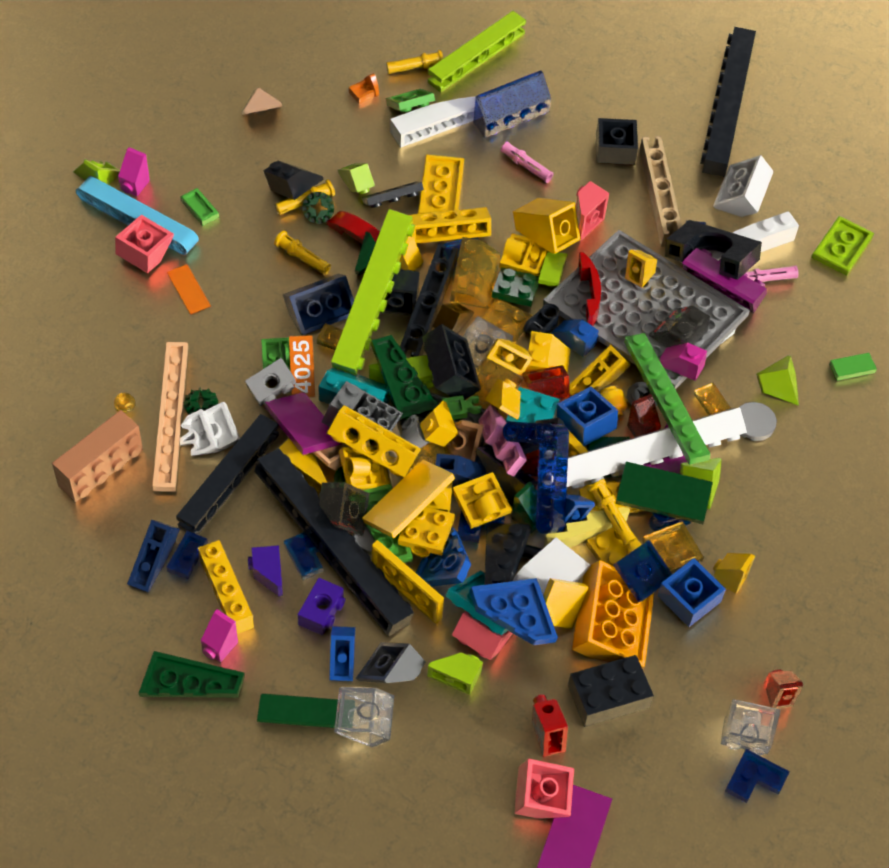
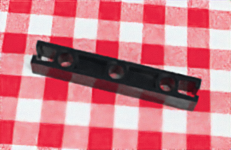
[400,243,458,357]
[176,414,279,538]

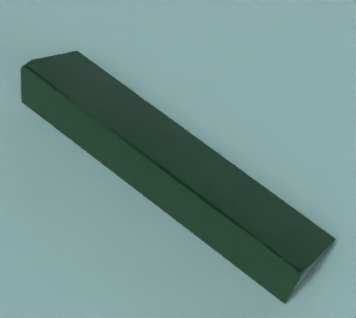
[257,694,356,729]

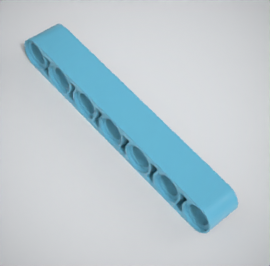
[76,176,199,255]

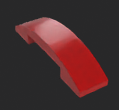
[326,211,380,244]
[578,252,601,326]

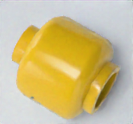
[600,386,628,418]

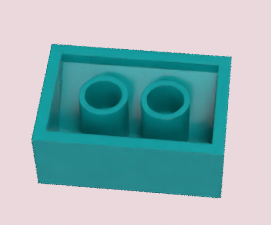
[318,368,390,405]

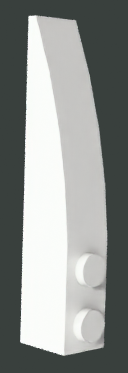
[390,95,503,148]
[681,211,799,263]

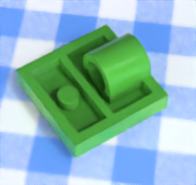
[261,338,291,372]

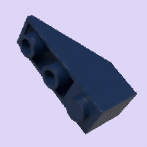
[436,454,487,488]

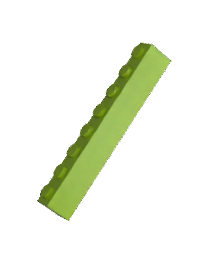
[331,209,415,375]

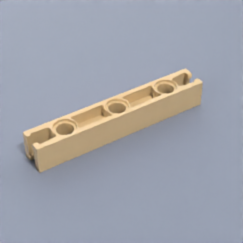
[639,136,682,247]

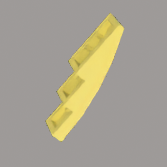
[544,507,630,548]

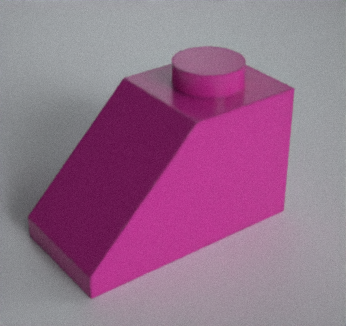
[118,147,150,196]
[659,343,707,381]
[201,609,238,663]

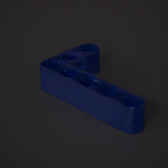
[502,422,569,534]

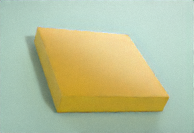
[543,578,588,629]

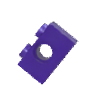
[298,578,346,636]

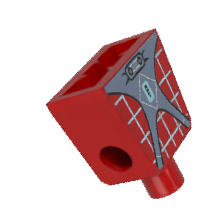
[532,695,568,757]

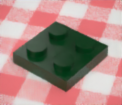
[491,267,539,307]

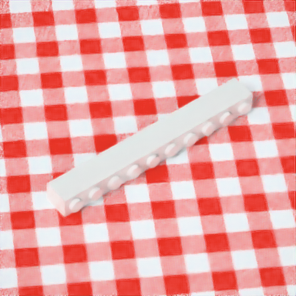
[537,408,747,495]

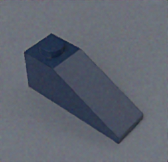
[127,520,180,592]

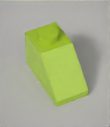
[338,163,375,195]
[427,652,483,695]

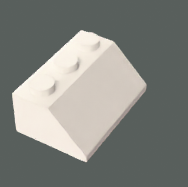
[713,155,773,217]

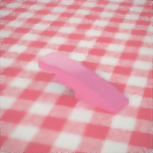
[478,404,527,477]

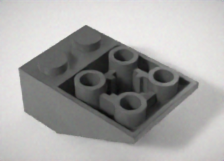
[322,381,403,435]

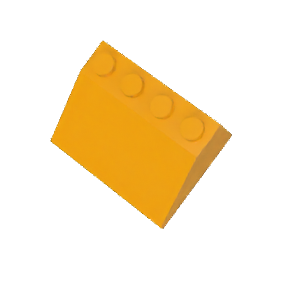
[572,560,655,668]

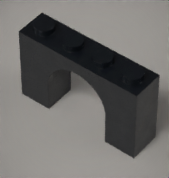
[665,220,762,280]

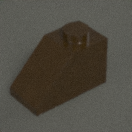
[432,303,474,334]

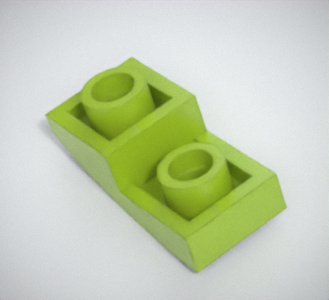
[538,251,568,287]

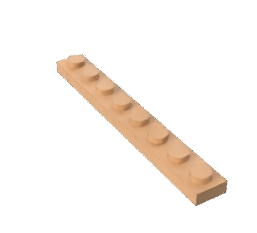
[153,342,188,492]

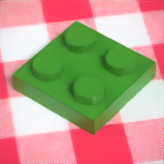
[385,89,435,112]

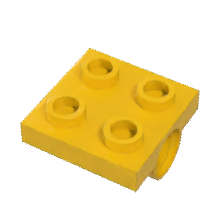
[499,233,548,276]
[339,446,390,492]
[452,472,512,529]
[398,507,455,557]

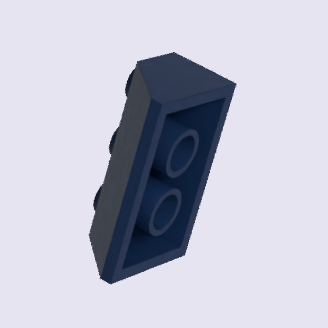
[282,273,354,335]

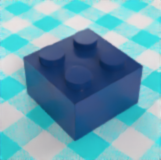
[557,387,618,446]
[657,558,726,627]

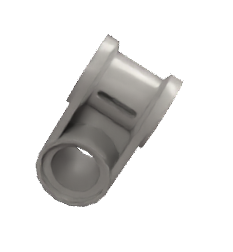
[401,415,429,449]

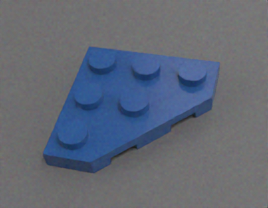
[415,527,471,587]
[469,578,558,646]

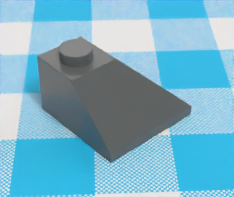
[356,642,426,683]

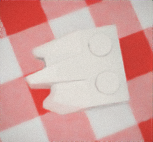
[180,402,240,456]

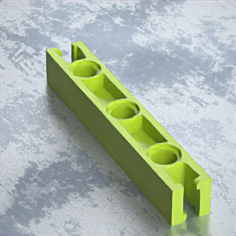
[428,11,526,92]

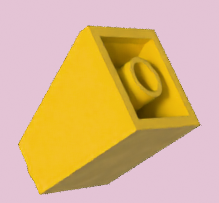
[513,198,580,254]

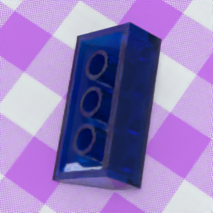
[473,70,551,138]

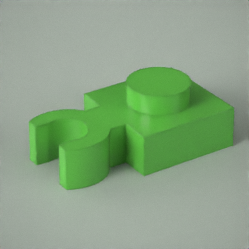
[442,395,482,420]

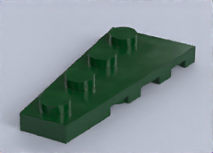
[370,335,439,421]
[139,651,245,698]

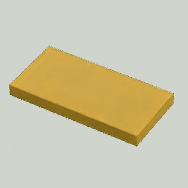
[418,155,464,214]
[362,460,455,538]
[372,540,444,624]

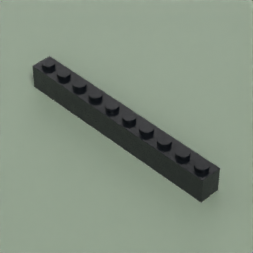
[700,26,756,177]
[254,448,414,637]

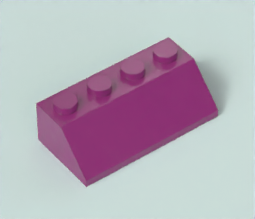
[682,248,767,313]

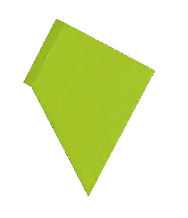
[73,159,120,185]
[756,355,799,406]
[680,458,722,510]

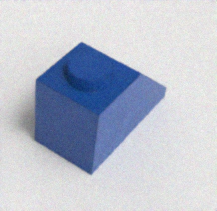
[551,319,599,357]
[550,493,595,529]
[330,626,356,681]

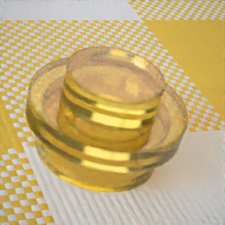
[114,392,136,413]

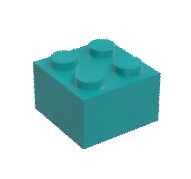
[506,387,560,426]

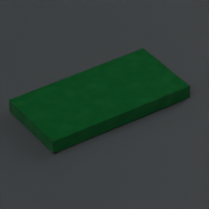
[615,461,713,525]

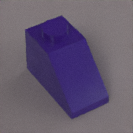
[248,545,283,597]

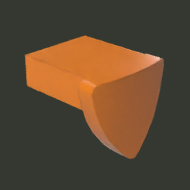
[349,73,379,104]

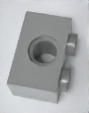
[245,358,296,406]

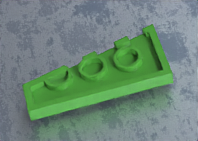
[348,484,413,563]

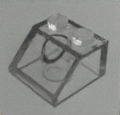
[463,316,513,378]
[334,687,395,747]
[721,699,780,755]

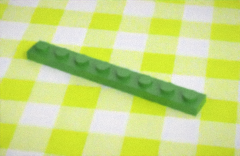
[624,333,711,465]

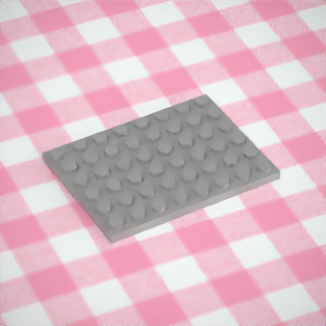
[543,230,750,390]

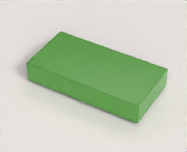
[180,188,219,226]
[829,353,877,381]

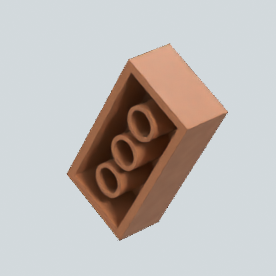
[52,410,143,503]

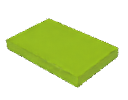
[811,216,874,276]

